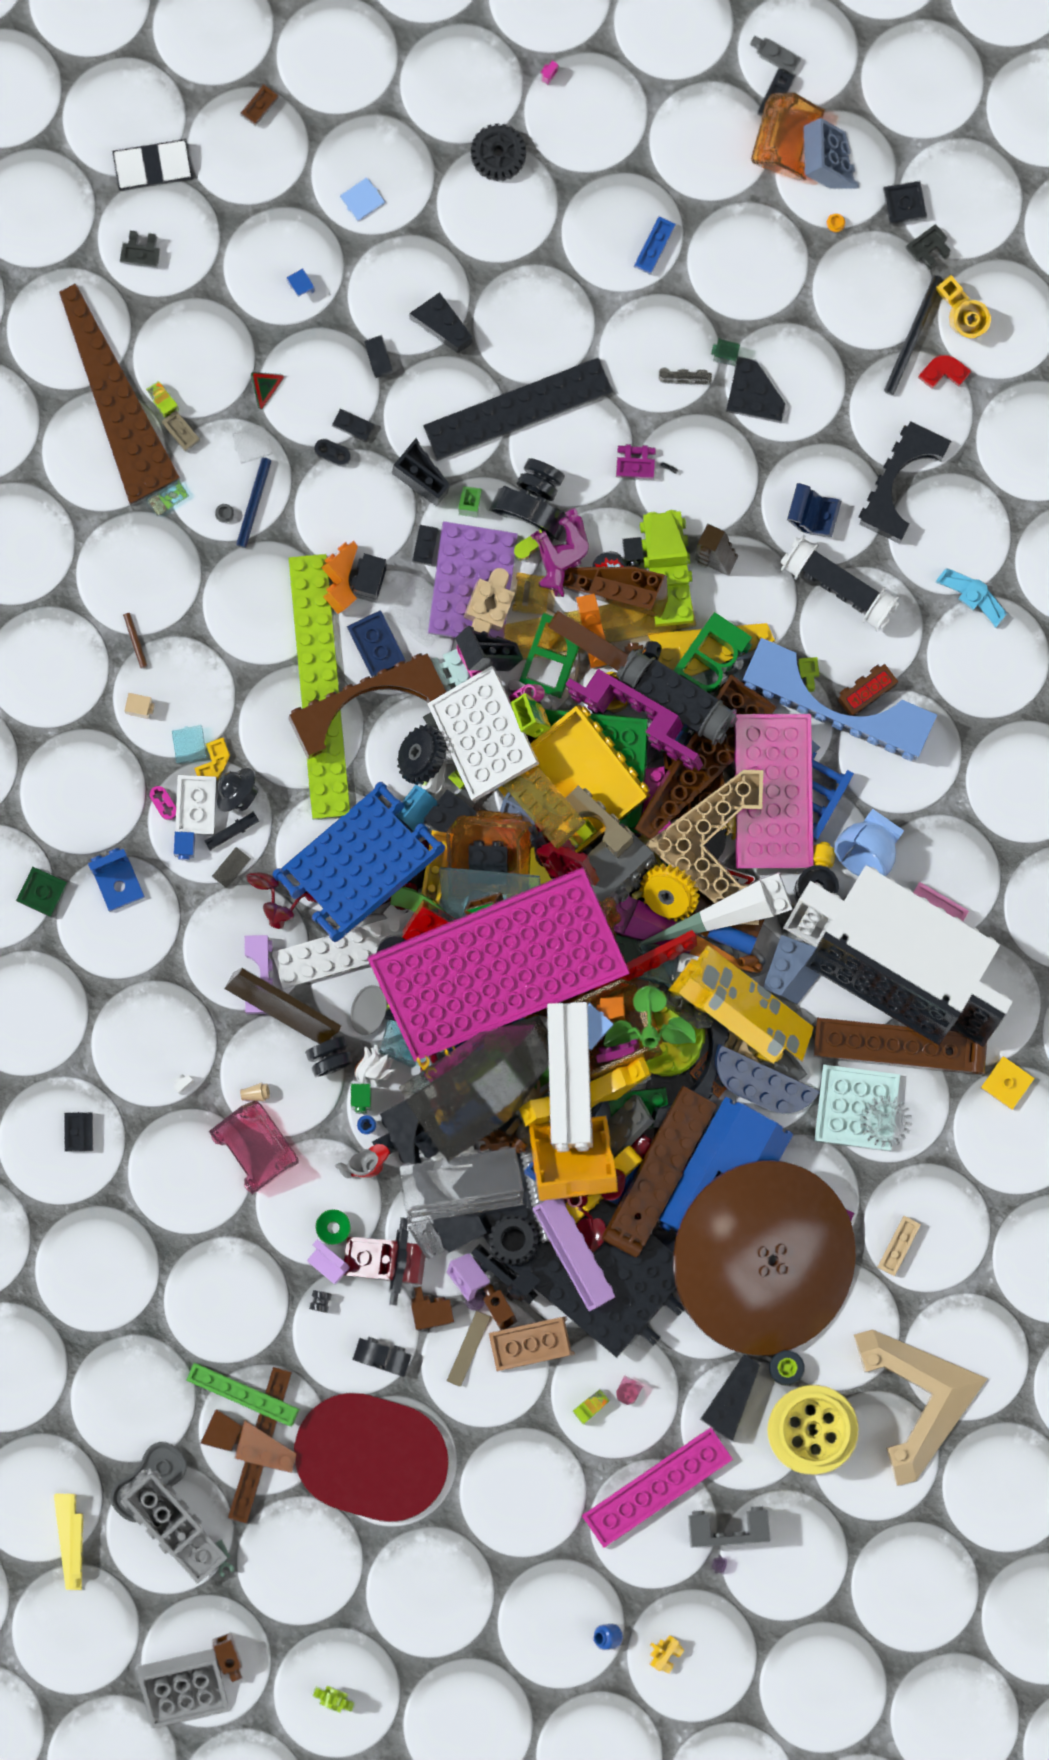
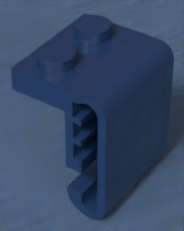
[787,483,841,537]

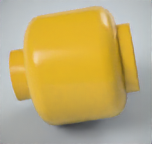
[813,842,836,869]

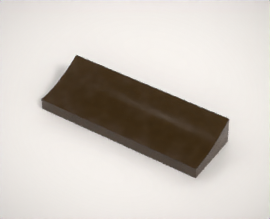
[224,968,342,1044]

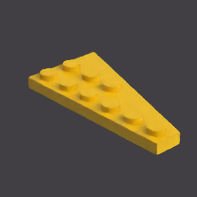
[647,623,775,677]

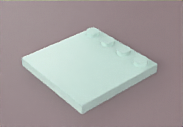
[814,1065,900,1151]

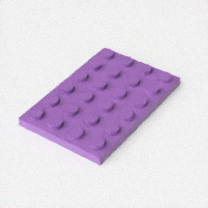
[427,521,518,638]

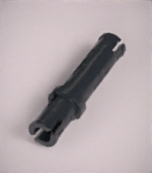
[204,811,260,851]

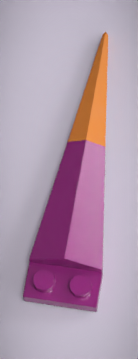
[607,896,755,973]

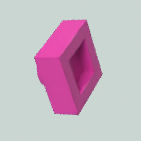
[541,60,558,85]

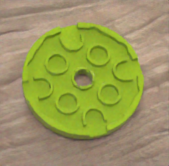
[633,1000,705,1077]

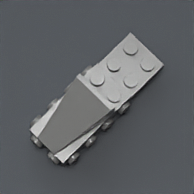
[120,1468,227,1584]

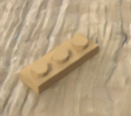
[877,1216,921,1276]

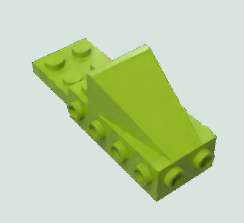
[640,510,694,627]

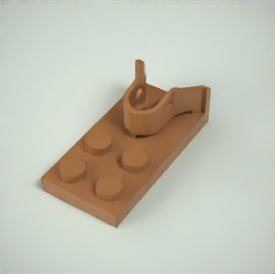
[489,1316,575,1371]

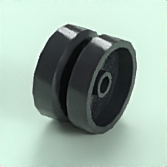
[516,458,565,501]
[793,865,839,903]
[305,1036,354,1078]

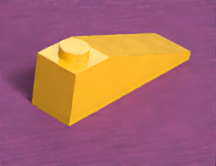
[421,830,451,904]

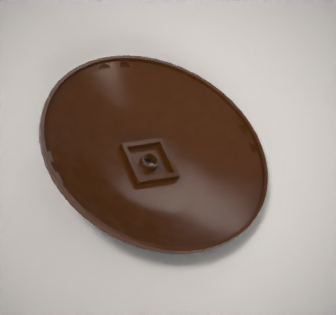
[674,1160,856,1355]

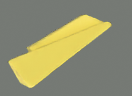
[54,1494,84,1590]

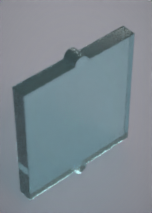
[172,725,207,764]

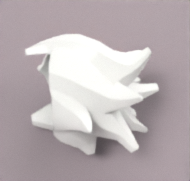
[354,1045,396,1087]

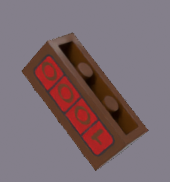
[838,664,899,716]

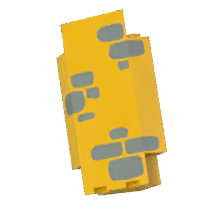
[669,945,814,1064]

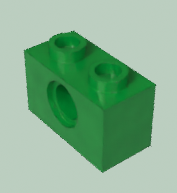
[350,1084,372,1114]

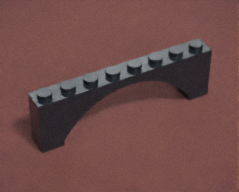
[650,1010,730,1128]
[380,1092,492,1253]

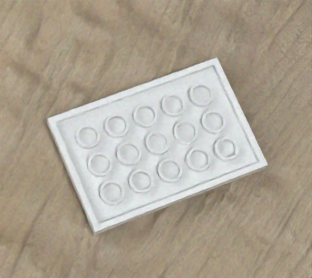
[428,666,539,802]

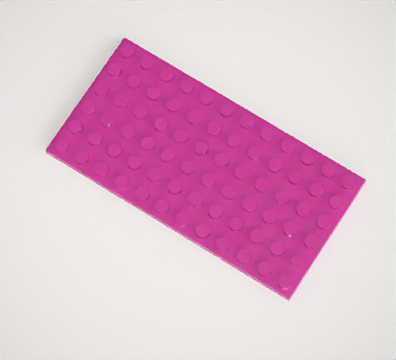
[367,868,629,1061]

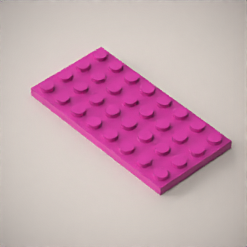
[734,714,813,868]

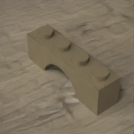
[562,785,634,858]

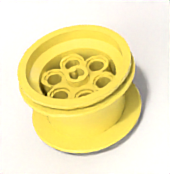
[767,1385,859,1475]

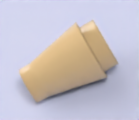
[240,1082,270,1101]

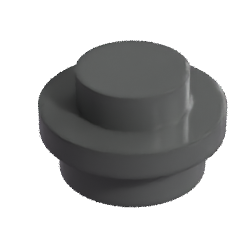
[215,504,234,523]

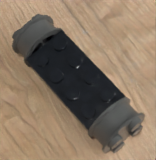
[616,649,738,746]

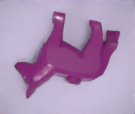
[530,508,589,597]

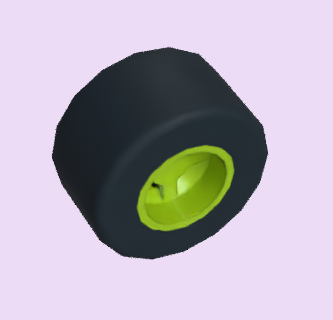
[769,1350,805,1386]

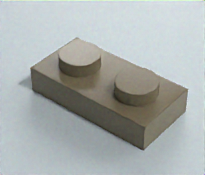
[162,411,200,452]

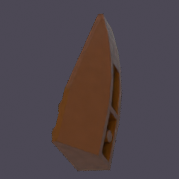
[563,567,668,618]

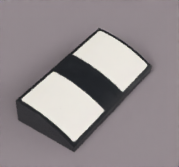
[112,139,193,191]

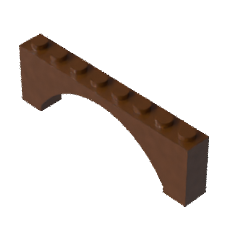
[288,653,446,759]

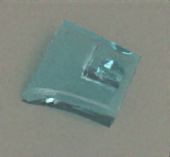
[637,943,679,989]
[378,1020,417,1068]

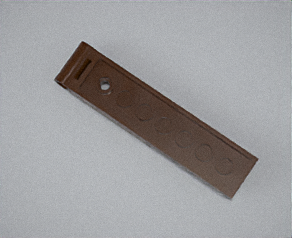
[813,1017,987,1074]
[602,1086,717,1258]

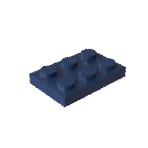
[347,610,406,678]

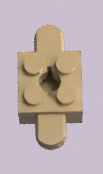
[463,568,515,634]

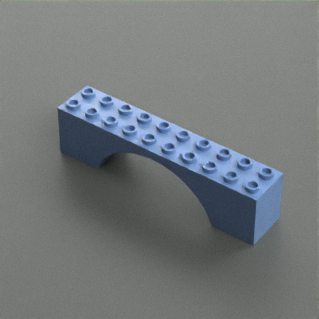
[742,638,937,761]

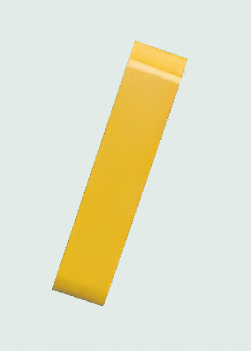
[565,1146,643,1224]

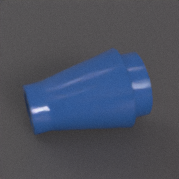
[357,1115,376,1135]

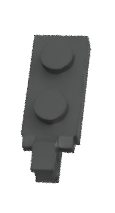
[750,36,801,74]

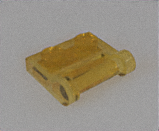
[512,573,549,615]

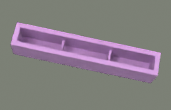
[532,1198,615,1311]

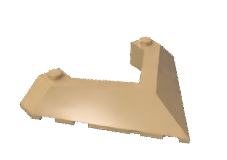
[645,770,763,925]
[854,1330,988,1486]

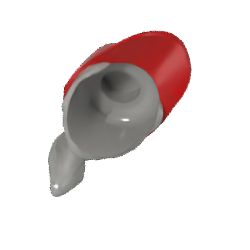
[335,1144,390,1178]

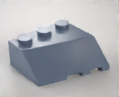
[804,118,859,189]
[763,935,820,1004]

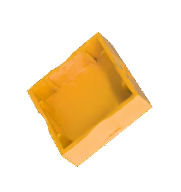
[529,1116,617,1201]

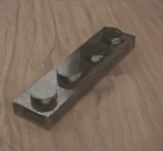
[655,985,713,1029]

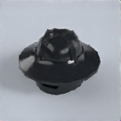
[217,768,258,812]

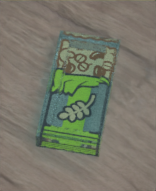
[147,479,189,516]

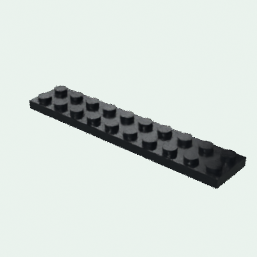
[423,357,613,461]

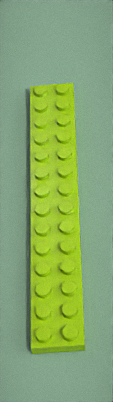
[288,554,350,820]

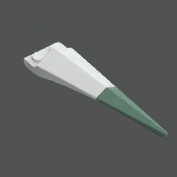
[640,872,793,945]

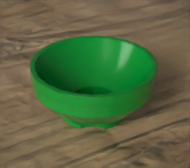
[315,1209,351,1245]

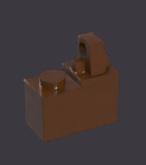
[411,1286,454,1331]

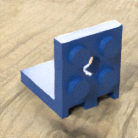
[88,848,145,912]

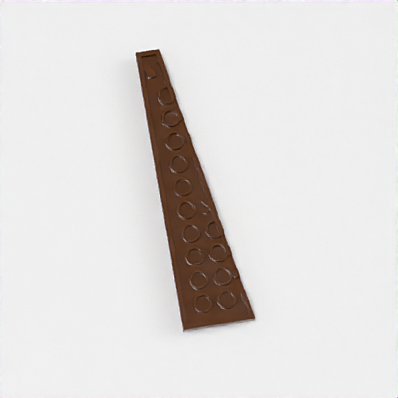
[59,283,180,505]

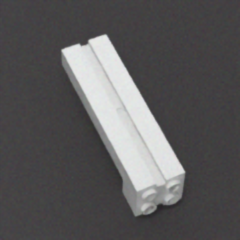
[547,1002,593,1152]

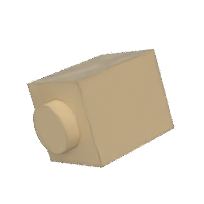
[124,693,155,719]

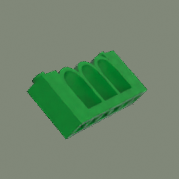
[673,612,753,733]

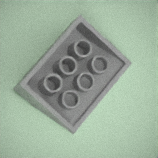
[138,1649,229,1728]

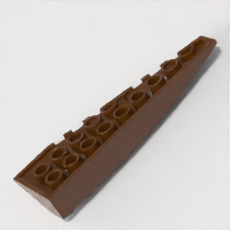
[635,675,777,840]

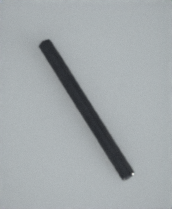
[884,275,943,395]

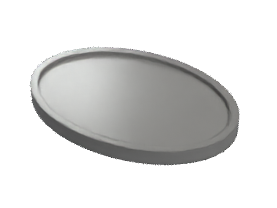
[350,985,387,1035]

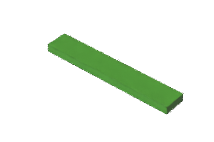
[186,1363,300,1427]

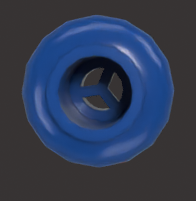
[593,1623,623,1650]

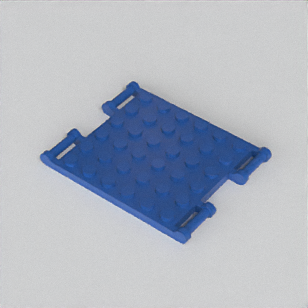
[273,781,445,942]

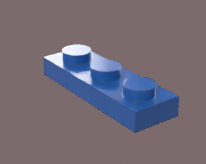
[634,216,676,275]

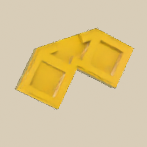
[194,737,230,781]

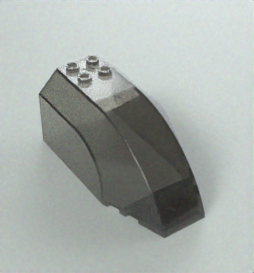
[399,1016,549,1162]

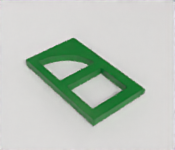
[519,612,585,698]

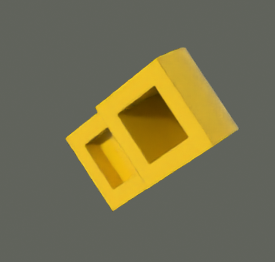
[936,275,970,308]

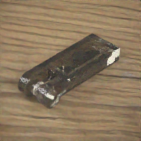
[658,367,712,385]

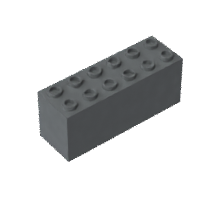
[587,823,658,916]

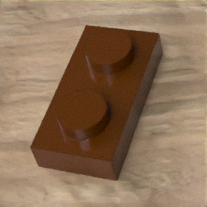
[240,84,279,126]

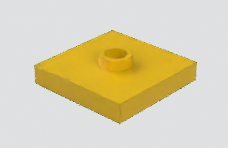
[981,1056,1035,1110]

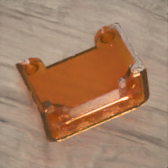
[751,92,825,180]

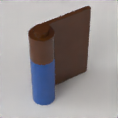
[686,892,765,955]

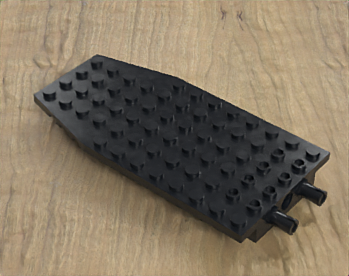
[452,1148,685,1358]

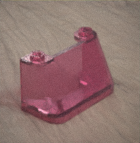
[209,1101,299,1195]

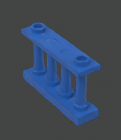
[812,752,854,842]

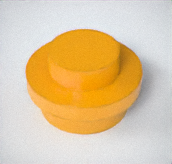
[826,213,845,232]

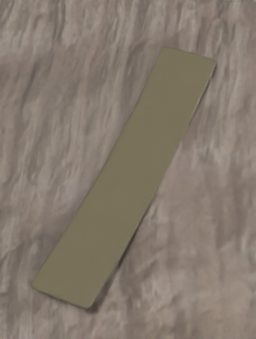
[447,1311,490,1387]

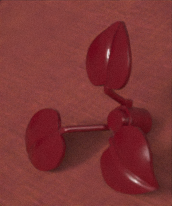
[246,872,316,929]
[562,1168,625,1252]

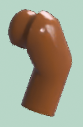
[738,955,763,973]

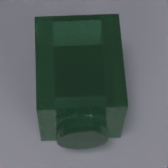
[711,339,740,366]

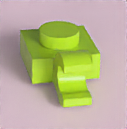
[798,657,819,692]

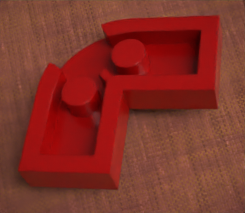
[918,355,971,389]

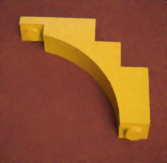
[519,1057,651,1126]

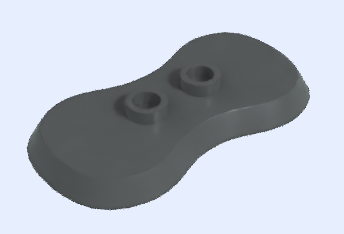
[110,1442,187,1522]

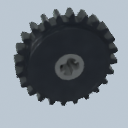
[397,724,447,785]

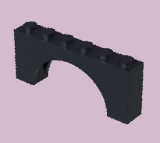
[858,421,951,544]

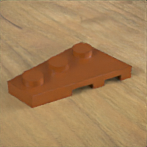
[234,1420,296,1473]

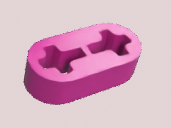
[150,786,176,820]

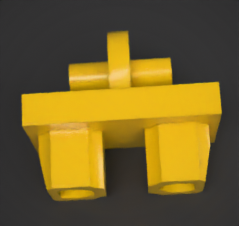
[650,1635,684,1673]

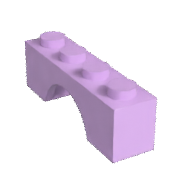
[245,935,273,1014]

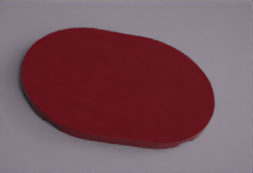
[294,1393,449,1522]

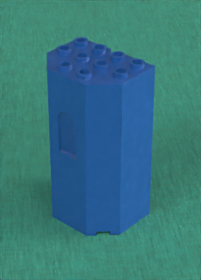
[657,1097,794,1236]

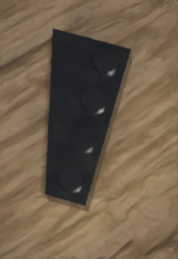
[700,1354,760,1441]

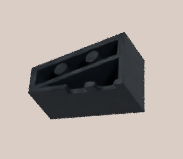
[409,292,473,353]
[392,438,450,507]
[455,626,523,671]

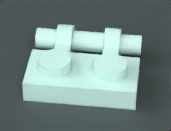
[431,649,471,692]

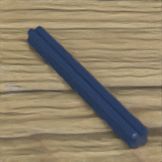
[236,457,271,548]

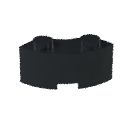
[352,1336,412,1377]

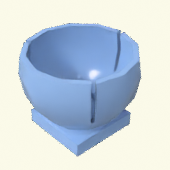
[834,809,904,877]

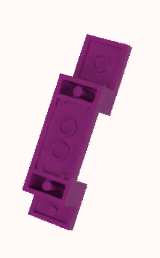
[565,669,703,771]

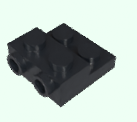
[468,840,508,883]

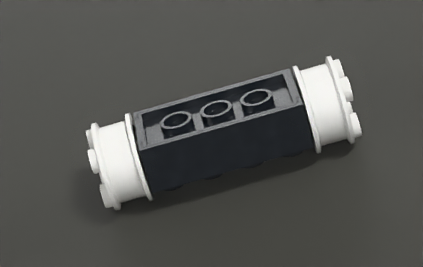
[780,535,900,632]

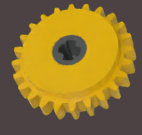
[640,864,700,921]

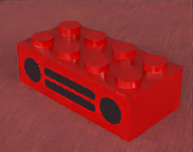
[402,899,457,940]

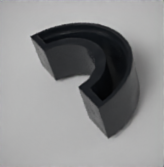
[489,486,565,540]

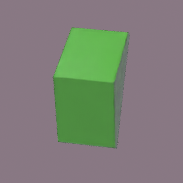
[459,486,482,518]

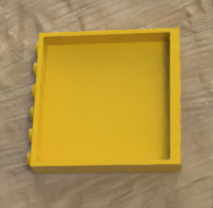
[498,705,651,854]

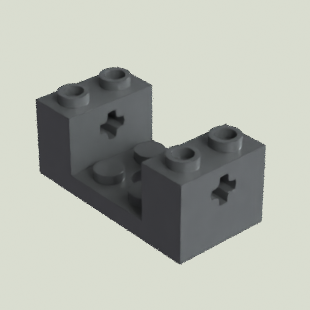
[688,1506,770,1547]

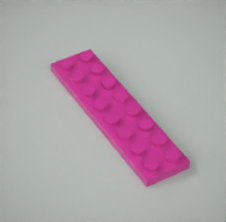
[581,1427,733,1548]

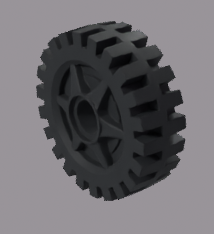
[471,123,526,181]

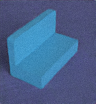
[395,785,437,831]

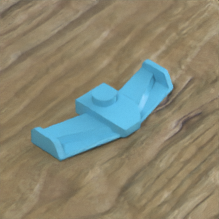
[936,568,1007,628]

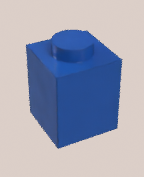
[174,831,195,861]

